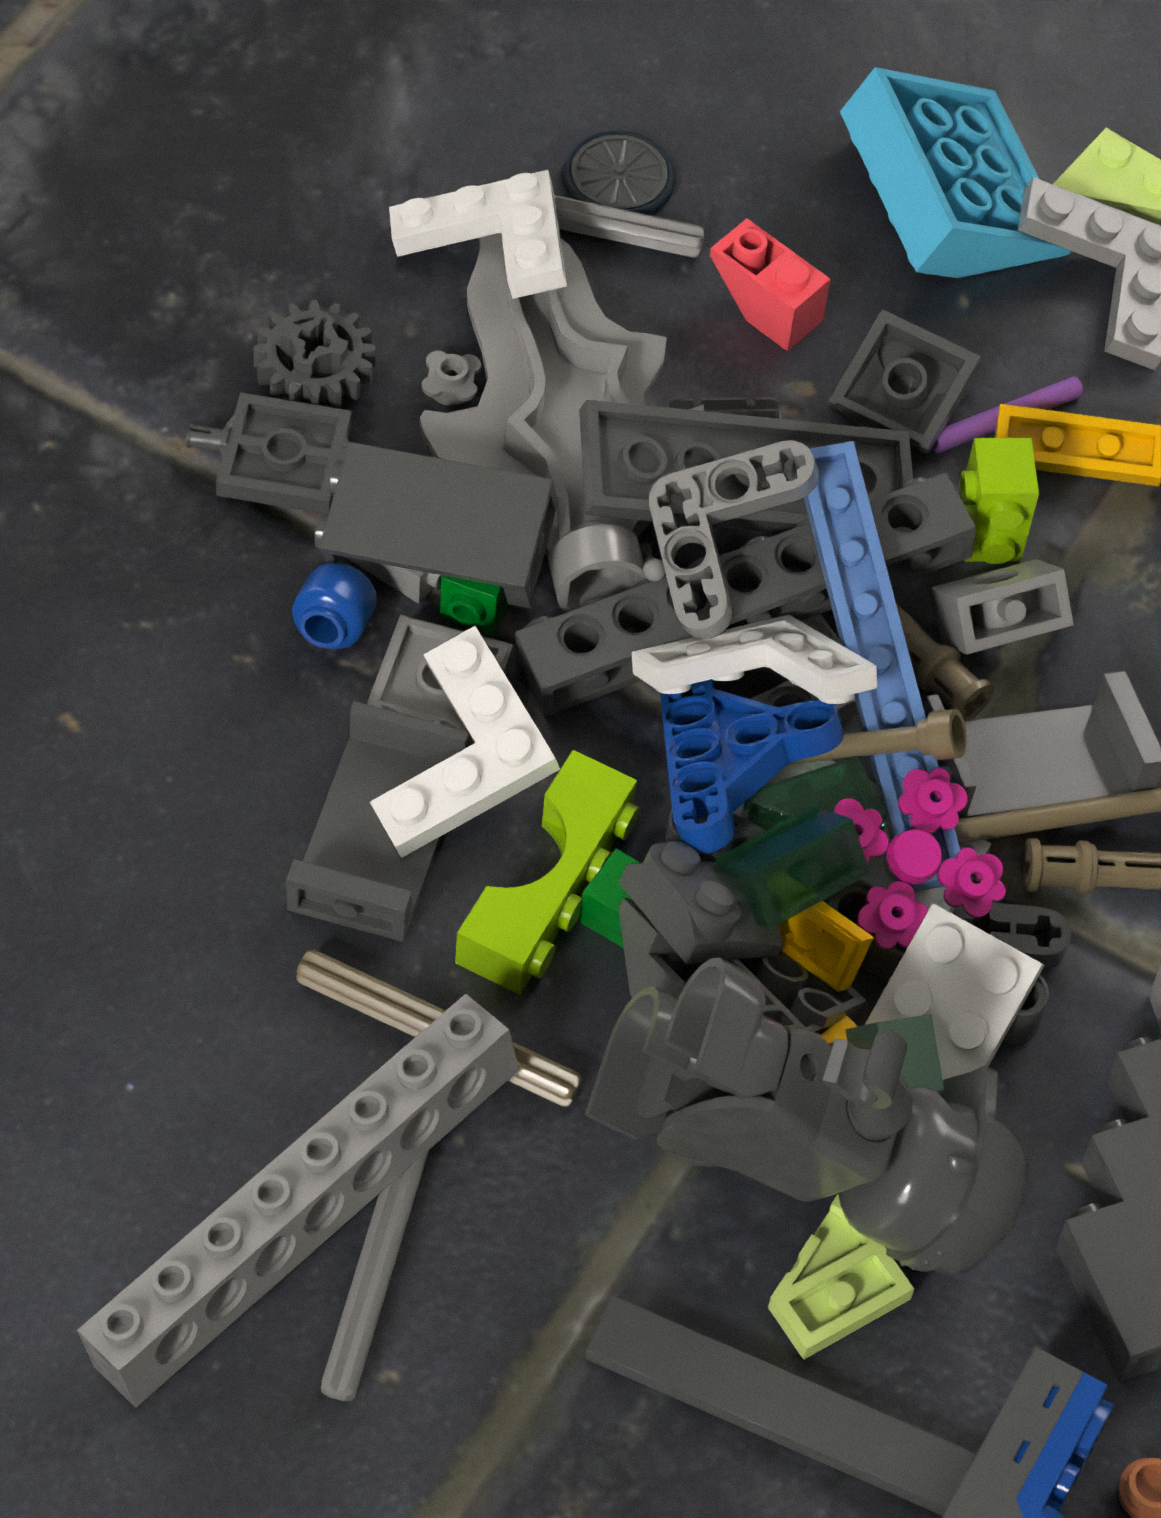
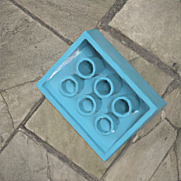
[840,67,1072,278]

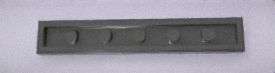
[585,1295,976,1516]

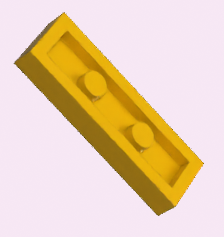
[994,404,1161,487]

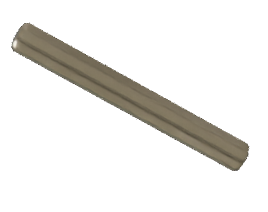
[296,950,582,1107]

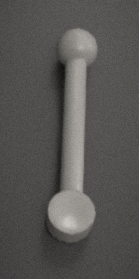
[639,542,666,581]

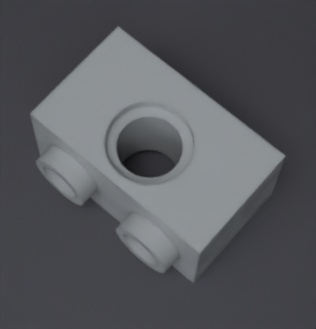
[930,559,1074,655]

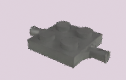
[186,392,352,514]

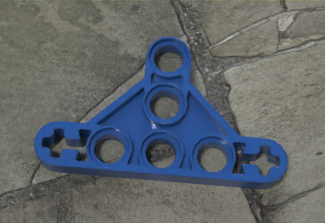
[660,679,844,854]

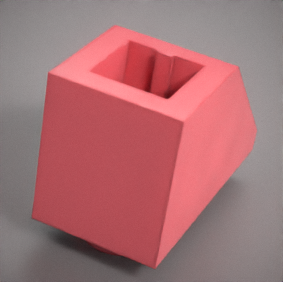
[710,218,831,352]

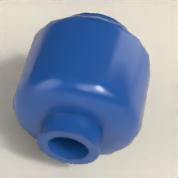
[292,562,377,650]

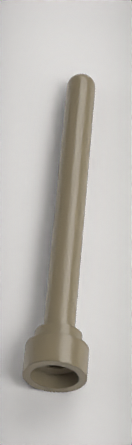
[691,709,967,765]
[954,787,1161,844]

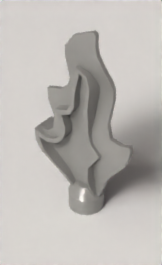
[419,233,704,613]

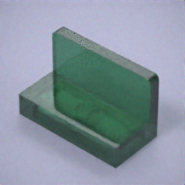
[715,806,870,929]

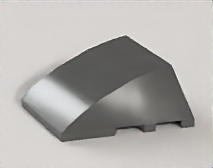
[618,898,866,1035]

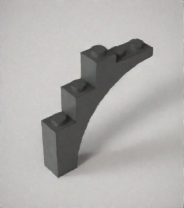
[1055,1037,1161,1382]

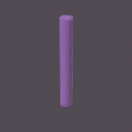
[932,376,1083,454]

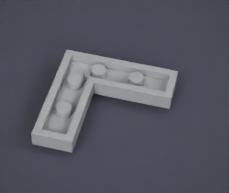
[1018,177,1161,370]

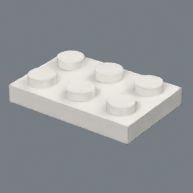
[865,903,1045,1080]

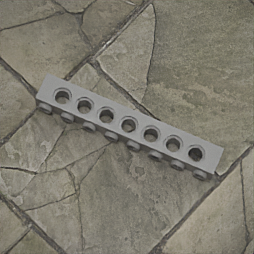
[77,994,519,1408]

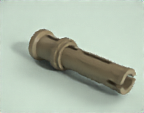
[896,603,995,721]
[1021,838,1161,895]

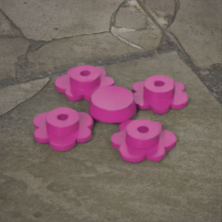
[819,768,1006,950]

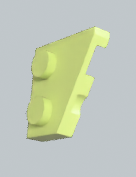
[768,1195,914,1360]

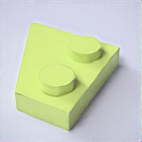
[1053,128,1161,225]

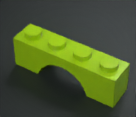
[455,750,640,995]

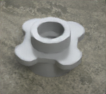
[422,350,481,406]

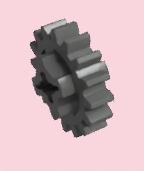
[253,300,376,409]

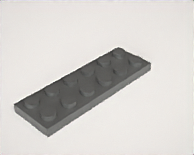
[579,400,913,533]

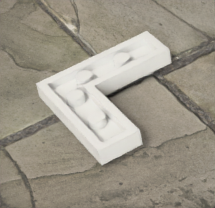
[389,170,567,299]
[631,615,877,704]
[370,626,560,858]

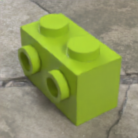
[960,438,1039,564]

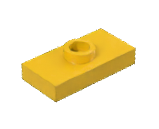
[761,870,874,992]

